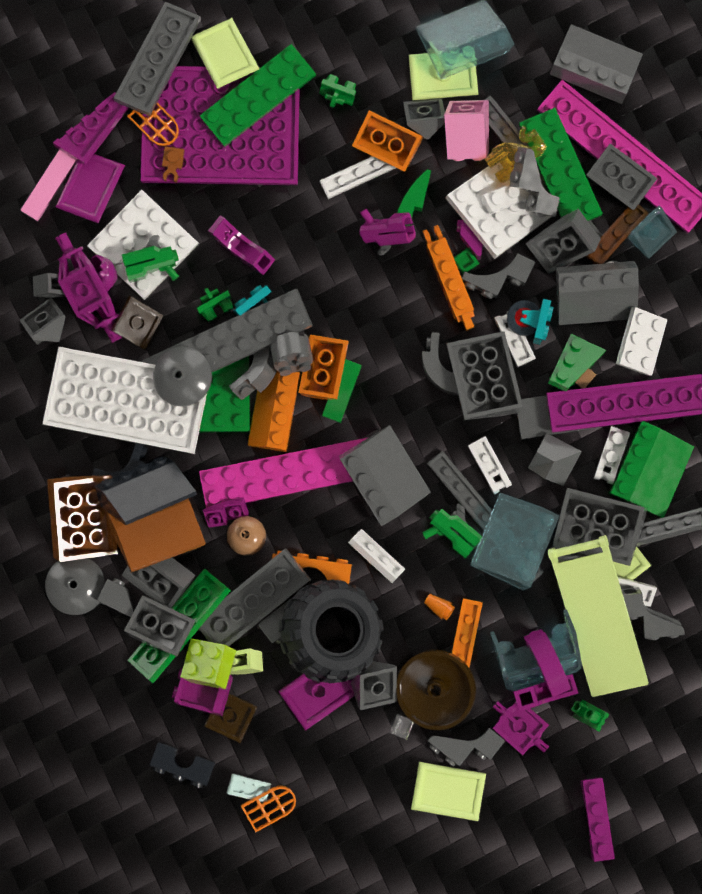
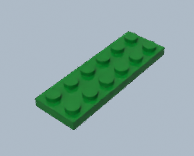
[200,44,316,147]
[519,108,603,221]
[128,569,231,683]

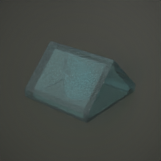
[628,206,677,258]

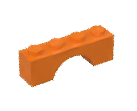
[272,550,352,584]

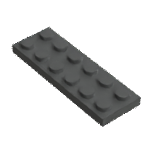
[114,2,201,116]
[199,548,311,647]

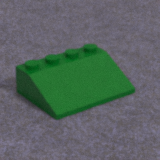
[609,421,694,518]

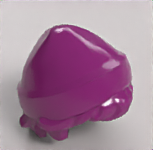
[90,255,118,292]

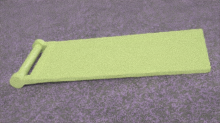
[548,535,649,697]

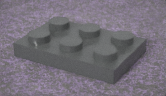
[586,144,658,211]

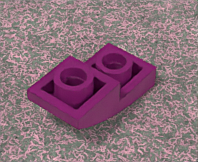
[203,497,249,527]

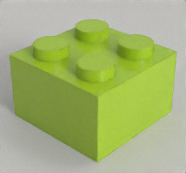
[180,639,236,689]

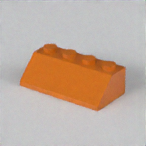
[248,371,300,452]

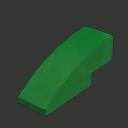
[397,169,431,226]
[322,359,362,423]

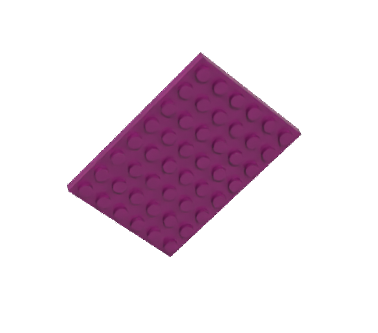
[141,66,300,185]

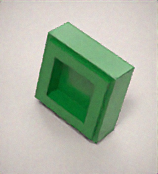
[454,247,480,275]

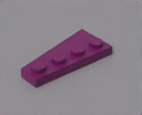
[53,92,129,165]

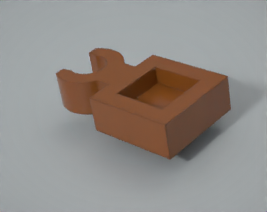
[162,147,185,183]

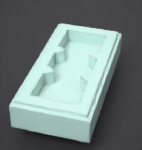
[227,774,271,803]

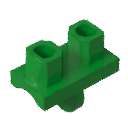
[319,74,356,108]
[197,288,233,323]
[571,700,610,732]

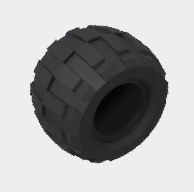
[279,579,383,683]

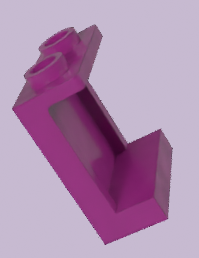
[172,667,233,716]

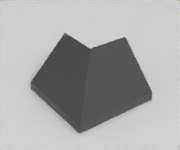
[403,98,445,140]
[20,297,65,345]
[528,433,582,486]
[351,661,397,710]

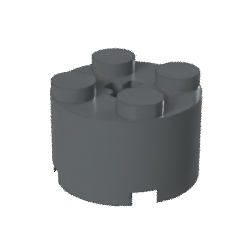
[270,332,313,376]

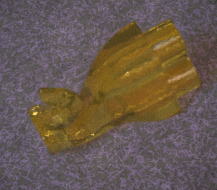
[485,126,547,183]

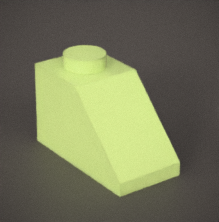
[230,649,263,674]

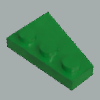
[548,334,607,392]

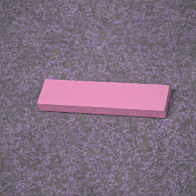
[21,149,77,222]

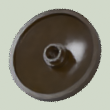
[396,650,476,730]

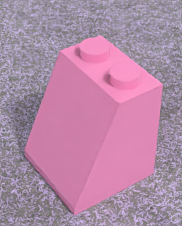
[444,100,489,161]

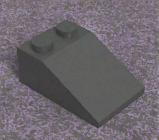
[526,209,601,274]
[124,595,195,657]

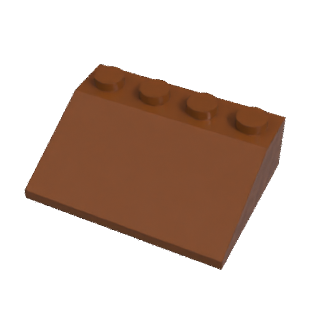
[47,475,118,562]
[108,499,205,573]

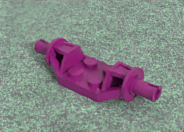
[55,233,122,343]

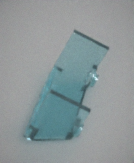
[490,609,582,691]

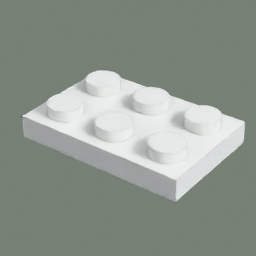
[616,307,667,376]

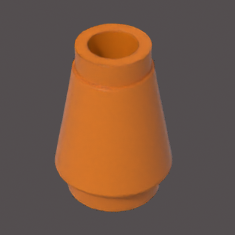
[424,594,455,620]

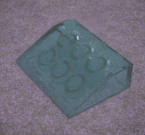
[416,0,514,80]
[470,493,560,590]

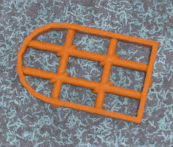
[127,102,179,146]
[241,786,296,832]

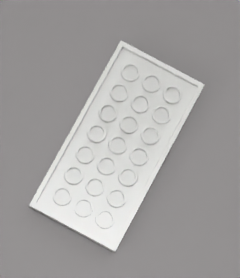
[43,347,207,454]

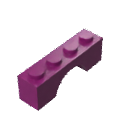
[581,777,615,862]

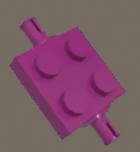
[492,701,549,755]

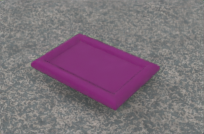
[56,154,125,223]
[278,652,355,731]

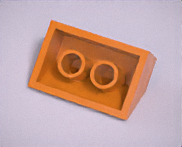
[352,110,423,172]
[298,335,349,400]

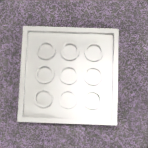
[446,155,552,259]
[87,190,199,300]

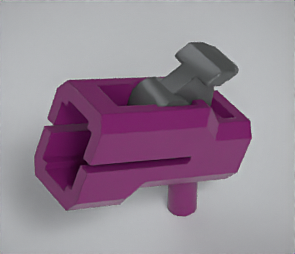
[360,209,416,255]

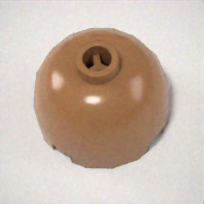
[227,516,266,556]

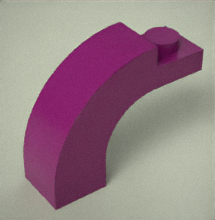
[208,215,275,275]
[524,629,571,697]
[514,674,578,711]

